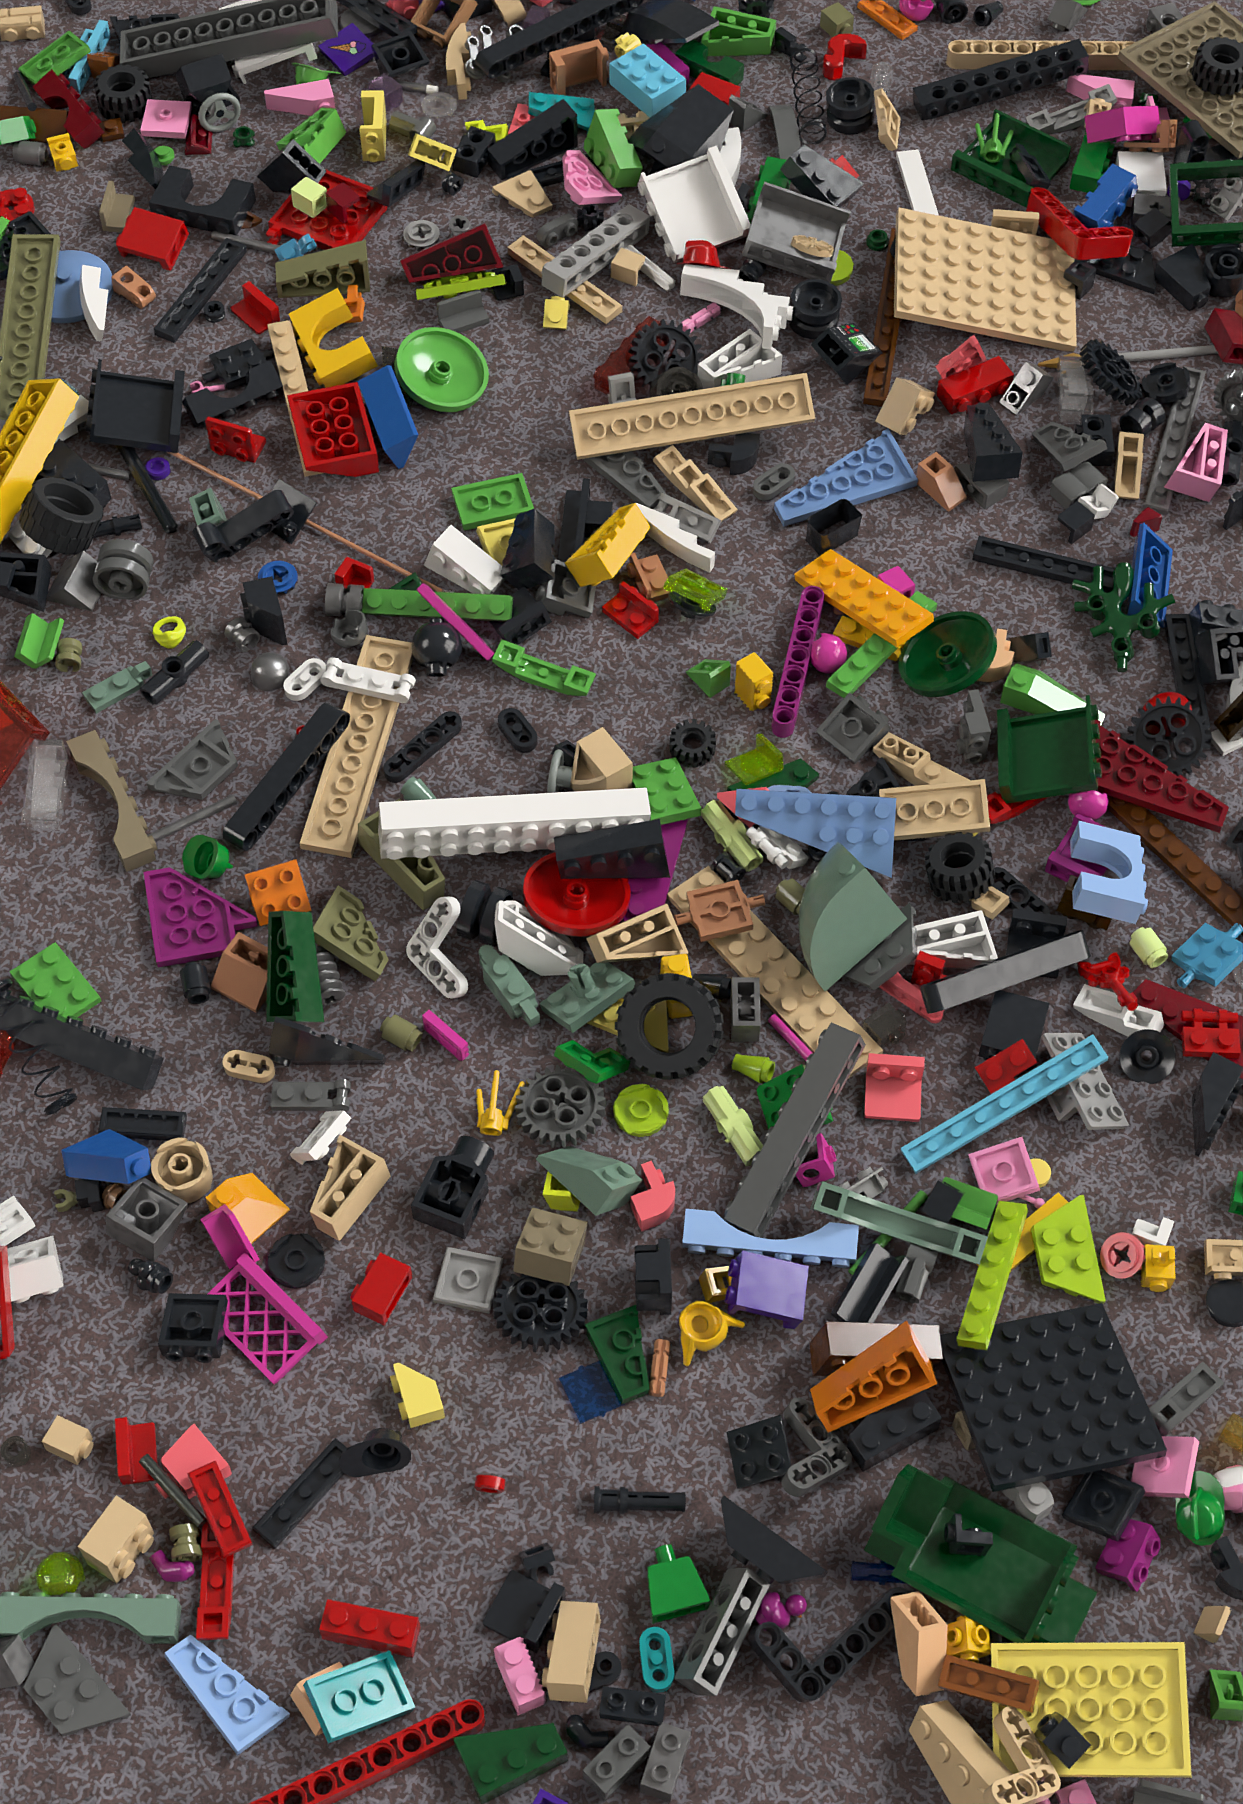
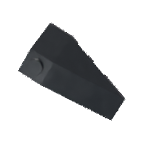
[268,1016,386,1067]

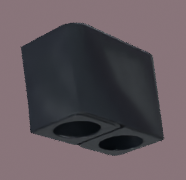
[806,499,862,556]

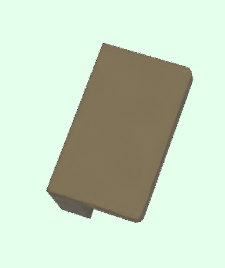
[99,181,135,233]

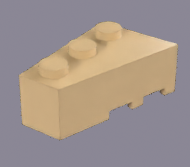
[310,1135,391,1241]

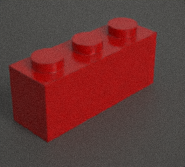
[936,356,1014,414]
[319,1599,420,1658]

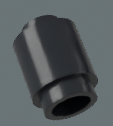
[179,962,211,1004]

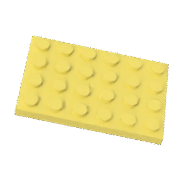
[991,1642,1192,1778]

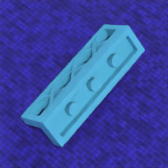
[62,20,111,94]

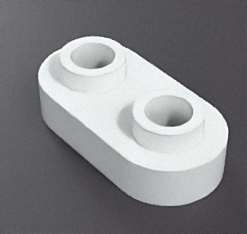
[284,658,327,701]

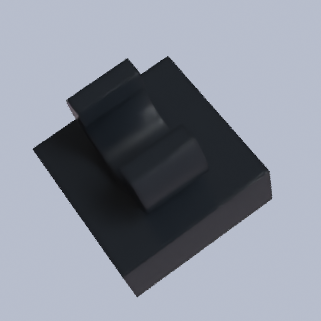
[518,1542,555,1581]

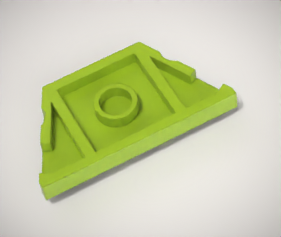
[416,271,506,300]
[1031,1195,1106,1304]

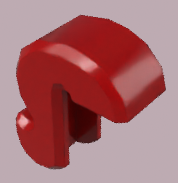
[822,34,867,81]

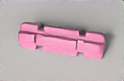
[680,302,721,333]

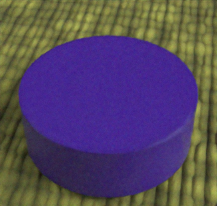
[1167,180,1191,200]
[145,457,170,480]

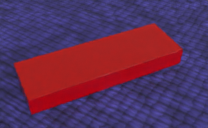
[187,1460,253,1558]

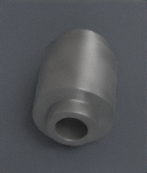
[13,140,48,166]

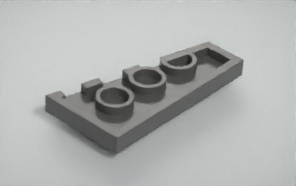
[582,451,666,509]

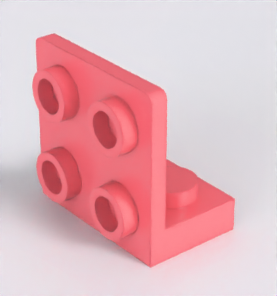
[864,1053,925,1122]

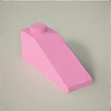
[1066,74,1135,110]
[264,79,335,116]

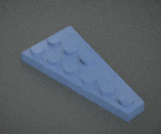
[774,428,918,527]
[735,789,896,878]

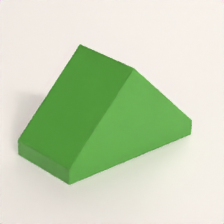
[686,659,731,698]
[1209,1669,1243,1721]

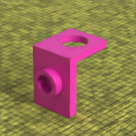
[796,1133,837,1187]

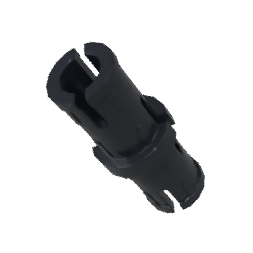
[94,513,142,539]

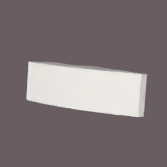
[720,127,741,186]
[79,265,108,341]
[1073,984,1164,1036]

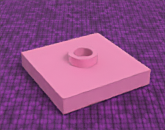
[140,99,192,139]
[968,1137,1040,1205]
[1131,1436,1199,1498]

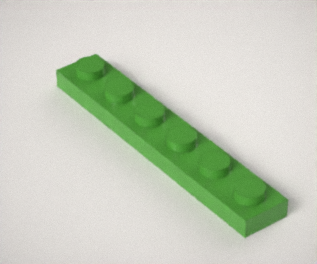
[362,588,513,622]
[826,591,937,698]

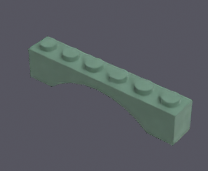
[810,1181,988,1264]
[0,1592,181,1644]

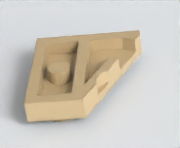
[492,170,552,218]

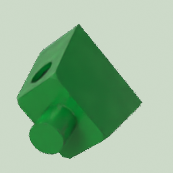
[647,1544,710,1624]

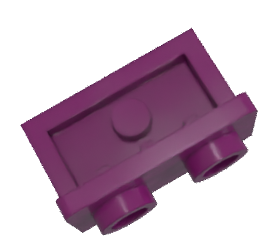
[1095,1519,1161,1592]

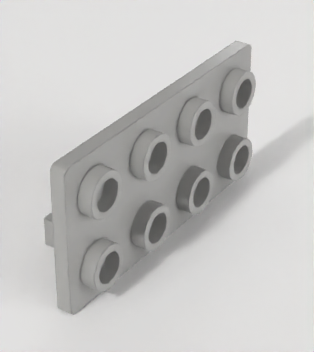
[1041,1033,1129,1130]

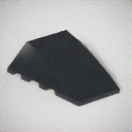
[619,0,720,44]

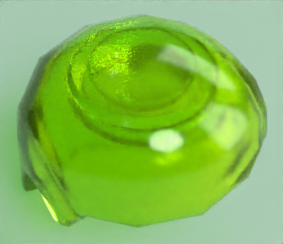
[35,1552,85,1595]

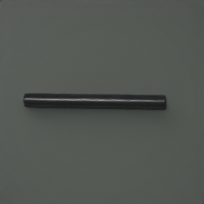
[116,445,178,534]

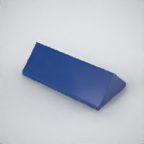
[357,365,418,469]
[1126,523,1173,628]

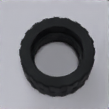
[19,477,104,555]

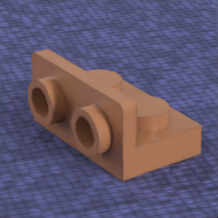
[626,553,674,602]

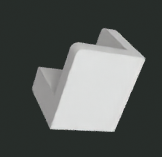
[1132,1217,1174,1246]

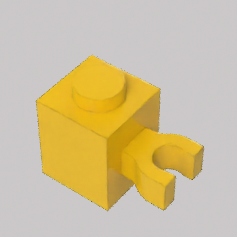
[1141,1244,1175,1292]

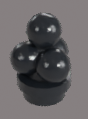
[128,1258,173,1294]

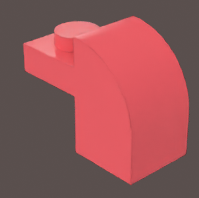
[630,1161,675,1232]

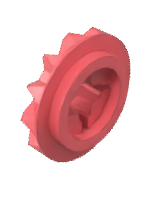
[1100,1232,1145,1279]

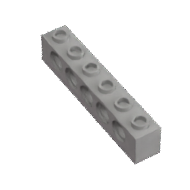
[541,204,650,298]

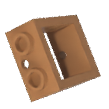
[411,0,478,48]

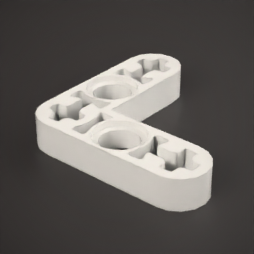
[406,896,468,999]

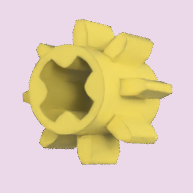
[614,32,641,58]

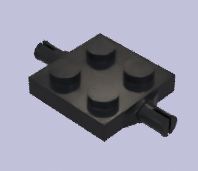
[202,339,275,390]

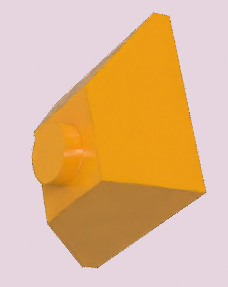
[205,1173,290,1244]

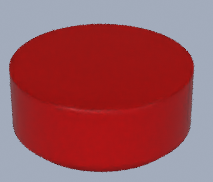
[474,1475,506,1494]

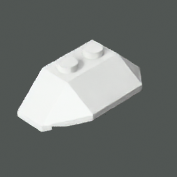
[495,901,583,976]

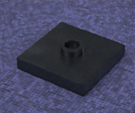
[1062,1470,1146,1542]

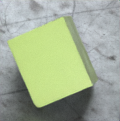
[291,177,327,218]

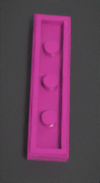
[417,583,495,661]

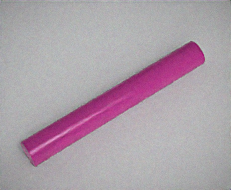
[768,1014,814,1061]

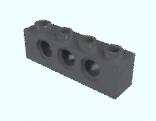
[674,1568,770,1696]

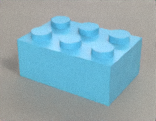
[609,43,686,117]

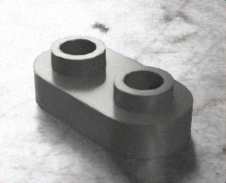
[536,213,578,247]
[753,463,795,501]

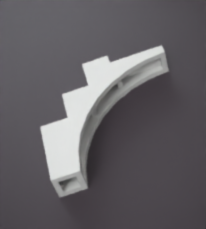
[680,264,793,349]

